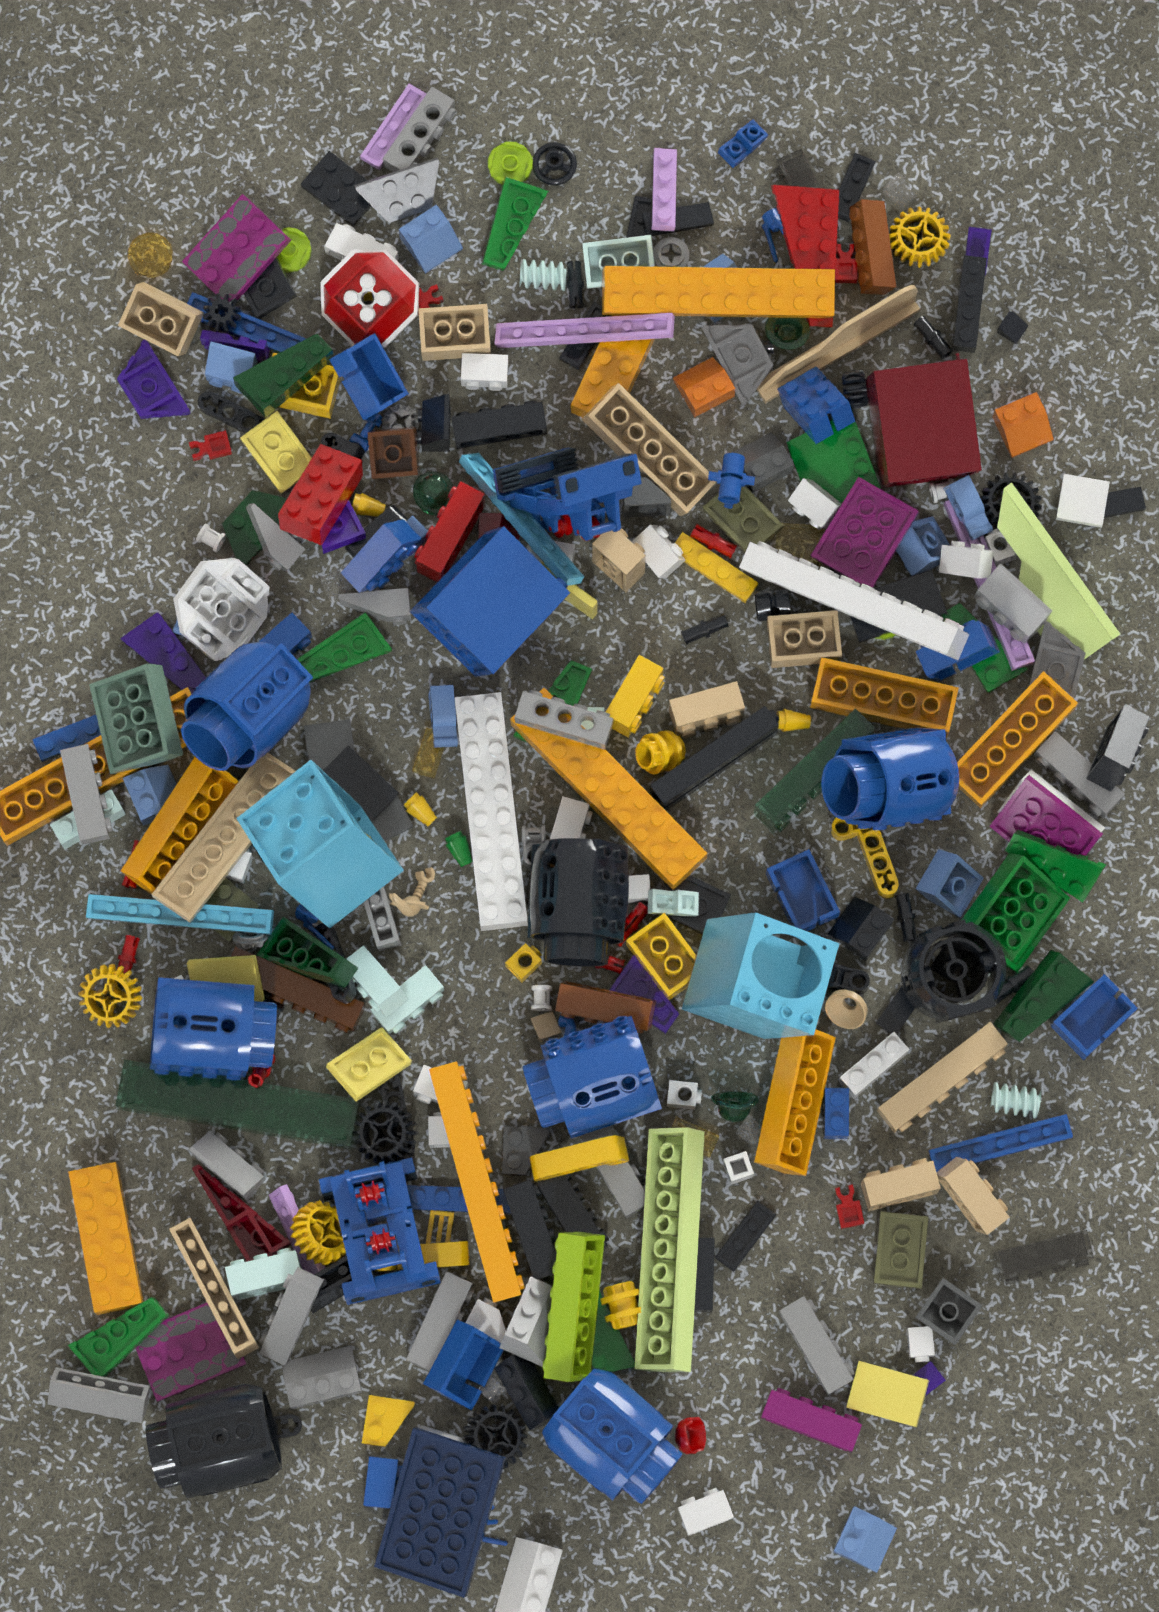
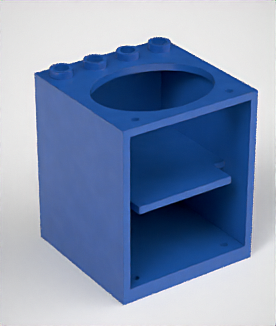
[409,526,570,677]

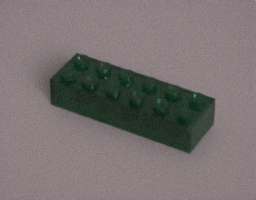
[754,708,875,834]

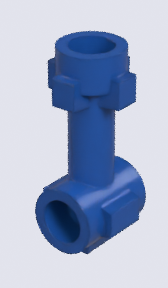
[349,413,383,453]

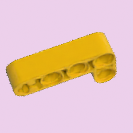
[831,818,899,899]
[529,1135,629,1181]
[375,1241,470,1271]

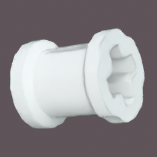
[929,478,954,503]
[196,524,227,553]
[531,985,552,1011]

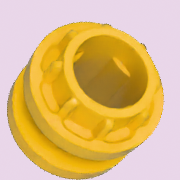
[635,730,686,774]
[600,1281,641,1330]

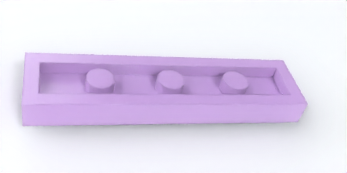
[360,84,426,170]
[652,148,677,231]
[269,1184,326,1275]

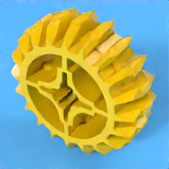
[889,206,951,268]
[78,964,143,1028]
[290,1200,346,1265]

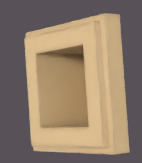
[531,1011,562,1042]

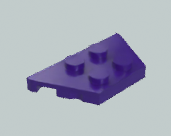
[117,339,191,419]

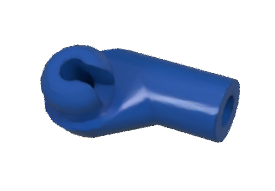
[558,1015,577,1037]

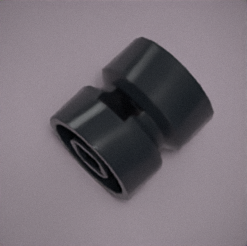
[755,589,790,622]

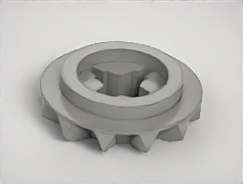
[653,237,689,267]
[382,404,419,432]
[233,932,270,949]

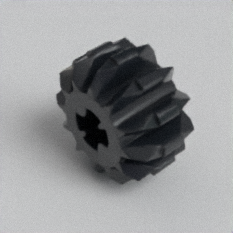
[203,293,242,333]
[842,369,868,409]

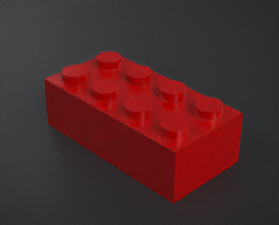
[278,444,363,546]
[415,481,485,582]

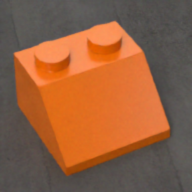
[672,357,735,418]
[992,392,1054,458]

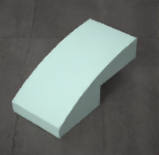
[648,889,699,916]

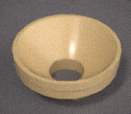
[825,990,868,1029]

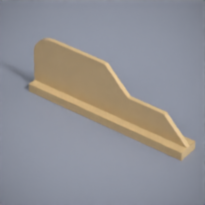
[757,285,920,404]

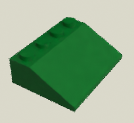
[786,420,881,503]
[962,853,1070,973]

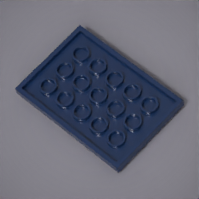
[374,1427,506,1598]

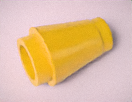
[352,493,386,517]
[776,709,811,732]
[403,792,437,827]

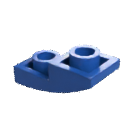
[718,120,768,168]

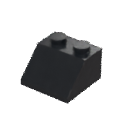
[417,394,451,452]
[828,896,895,961]

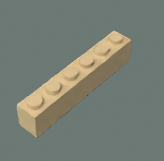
[877,1022,1008,1133]
[169,1218,259,1359]

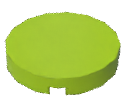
[488,142,533,185]
[277,227,312,273]

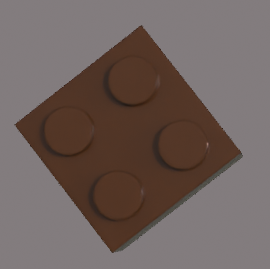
[367,427,420,479]

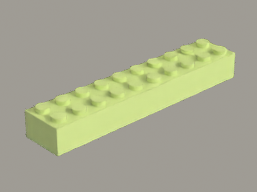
[635,1127,704,1372]

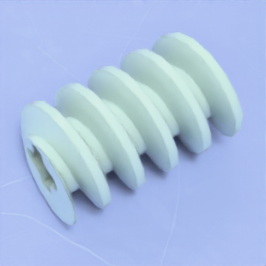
[520,259,567,291]
[990,1082,1041,1119]

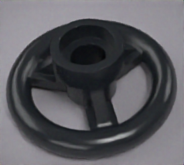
[532,142,577,186]

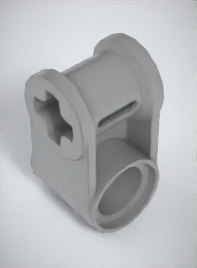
[522,825,546,871]

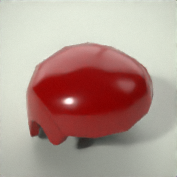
[674,1417,706,1454]

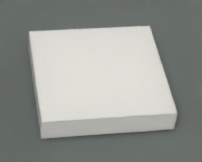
[1056,474,1110,528]

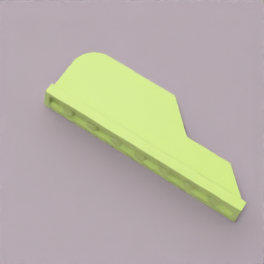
[997,483,1120,659]

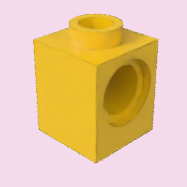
[505,943,542,983]

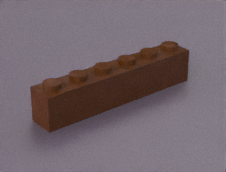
[230,946,366,1033]

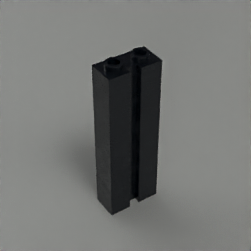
[650,706,780,811]

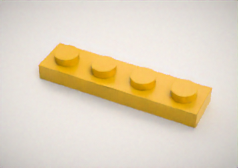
[675,532,759,603]

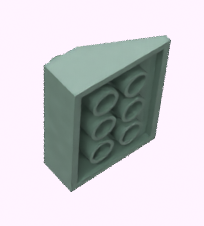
[89,663,183,774]

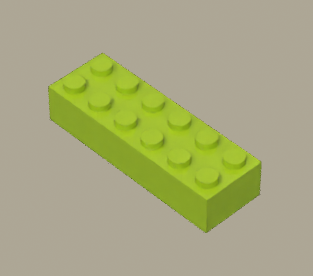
[542,1231,605,1382]

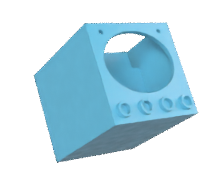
[236,760,404,928]
[682,912,839,1039]

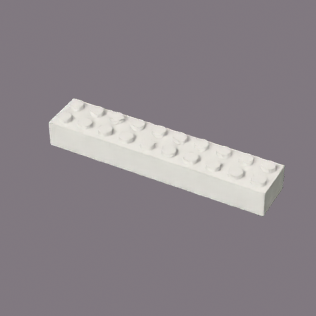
[739,541,969,660]
[455,692,528,931]

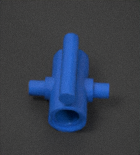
[708,453,755,509]

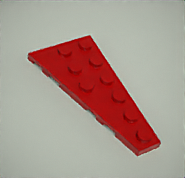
[771,185,839,328]

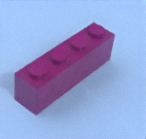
[761,1388,862,1453]

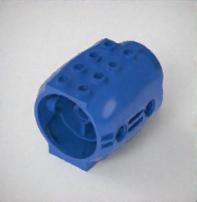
[181,642,313,771]
[821,727,959,830]
[150,977,277,1080]
[522,1016,662,1139]
[542,1368,683,1504]

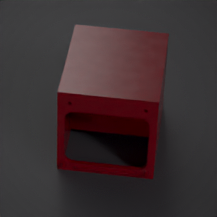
[865,353,982,488]

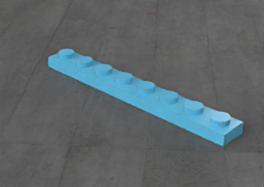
[459,453,584,585]
[86,894,274,935]

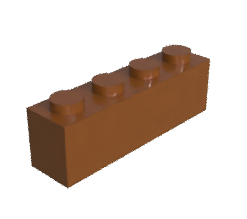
[849,199,896,295]
[555,981,656,1033]

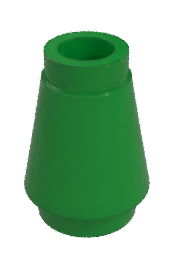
[445,831,473,867]

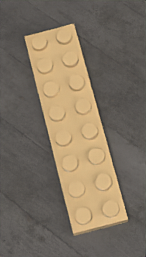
[152,752,296,923]

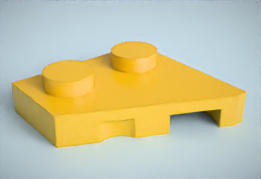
[362,1395,415,1447]

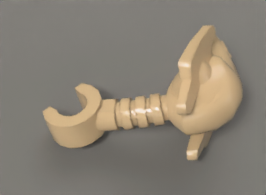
[389,867,435,917]

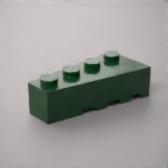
[233,334,334,418]
[256,916,358,988]
[993,950,1094,1042]

